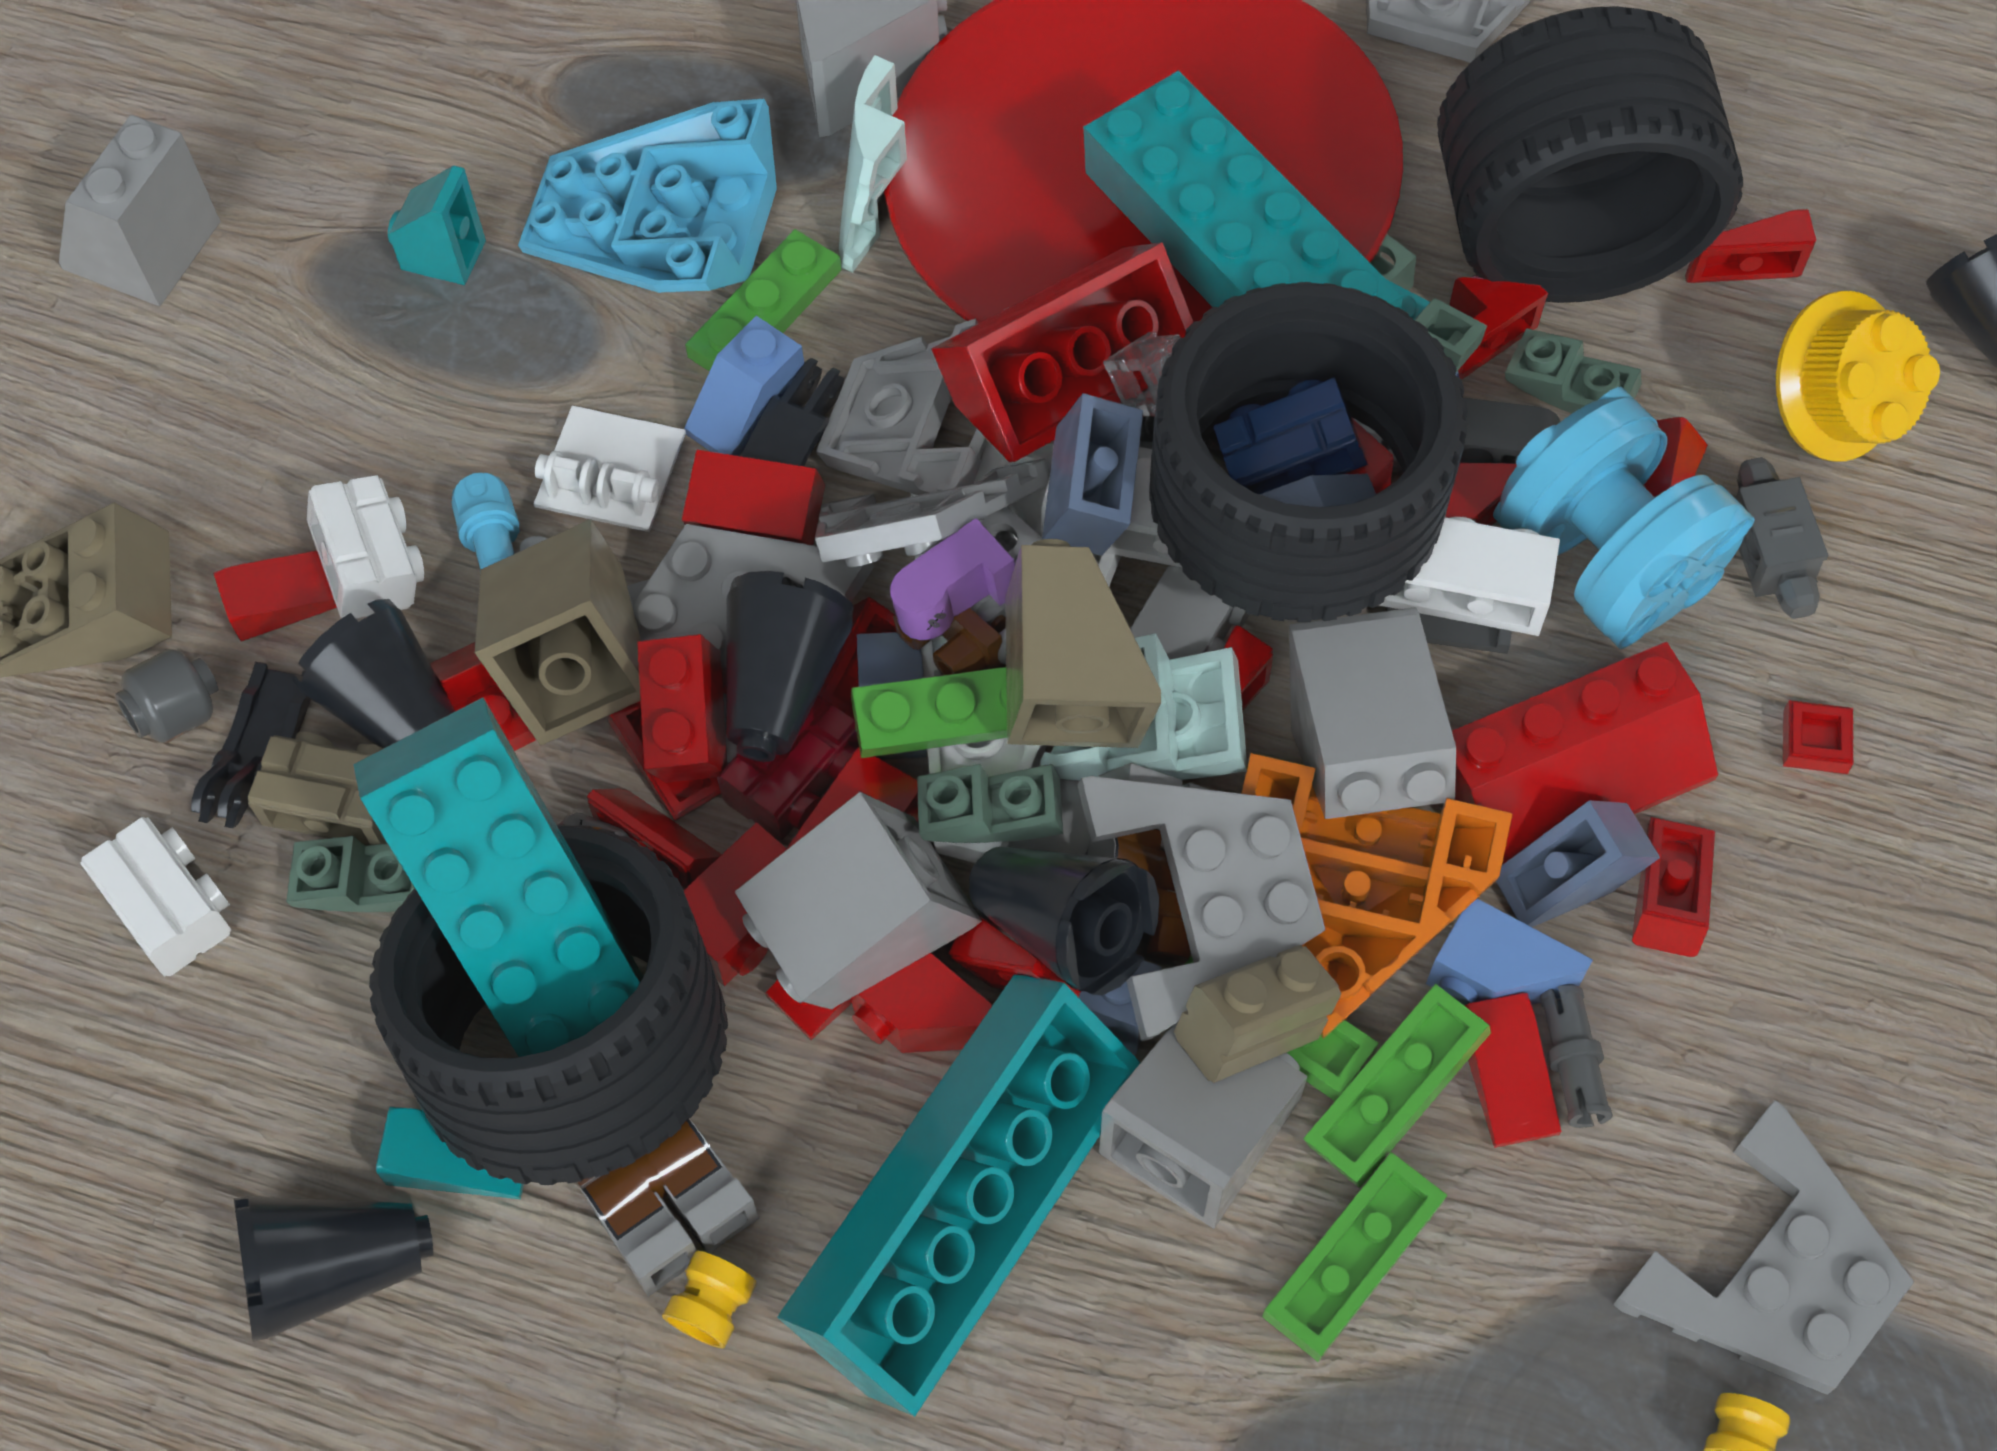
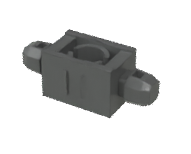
[1736,457,1829,619]

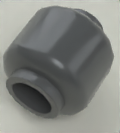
[115,649,219,743]

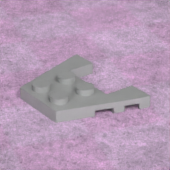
[1366,0,1532,63]
[816,307,1009,495]
[815,458,1050,567]
[632,524,874,763]
[1077,776,1326,1041]
[1613,1100,1914,1395]

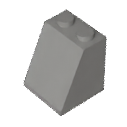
[796,0,948,137]
[59,115,221,307]
[1289,607,1456,819]
[735,792,982,1009]
[1099,1022,1307,1229]

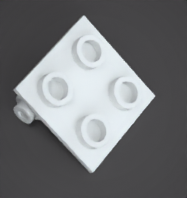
[534,405,686,532]

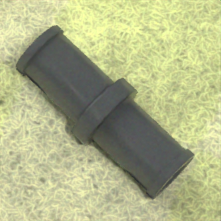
[1540,985,1613,1128]

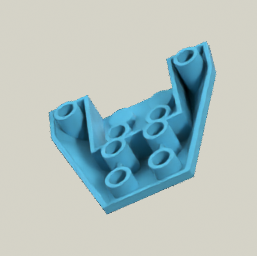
[518,99,777,293]

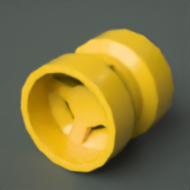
[662,1251,757,1349]

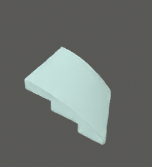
[839,55,907,273]
[1041,634,1247,781]

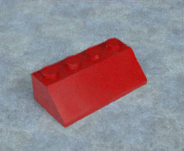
[931,242,1193,462]
[1452,641,1718,865]

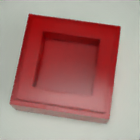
[1783,700,1854,774]

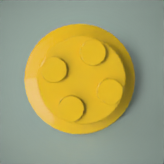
[1776,291,1940,462]

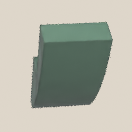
[1505,328,1642,414]
[917,764,1063,843]
[286,836,415,912]

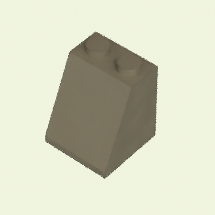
[474,519,641,746]
[1005,539,1161,748]

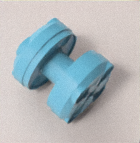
[1493,387,1755,649]

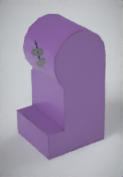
[890,518,1015,640]

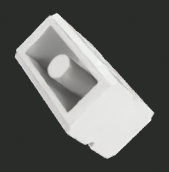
[306,475,424,618]
[80,817,231,977]

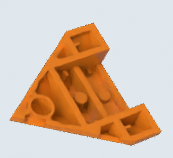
[1241,753,1512,1039]

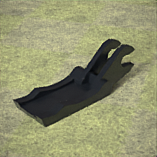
[741,358,845,466]
[191,661,311,828]

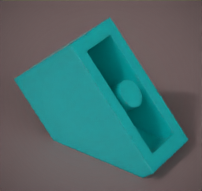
[388,165,486,285]

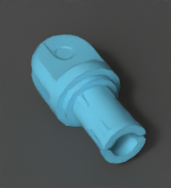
[451,473,520,571]

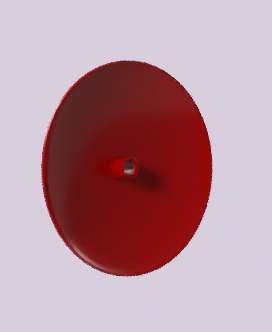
[884,0,1403,323]

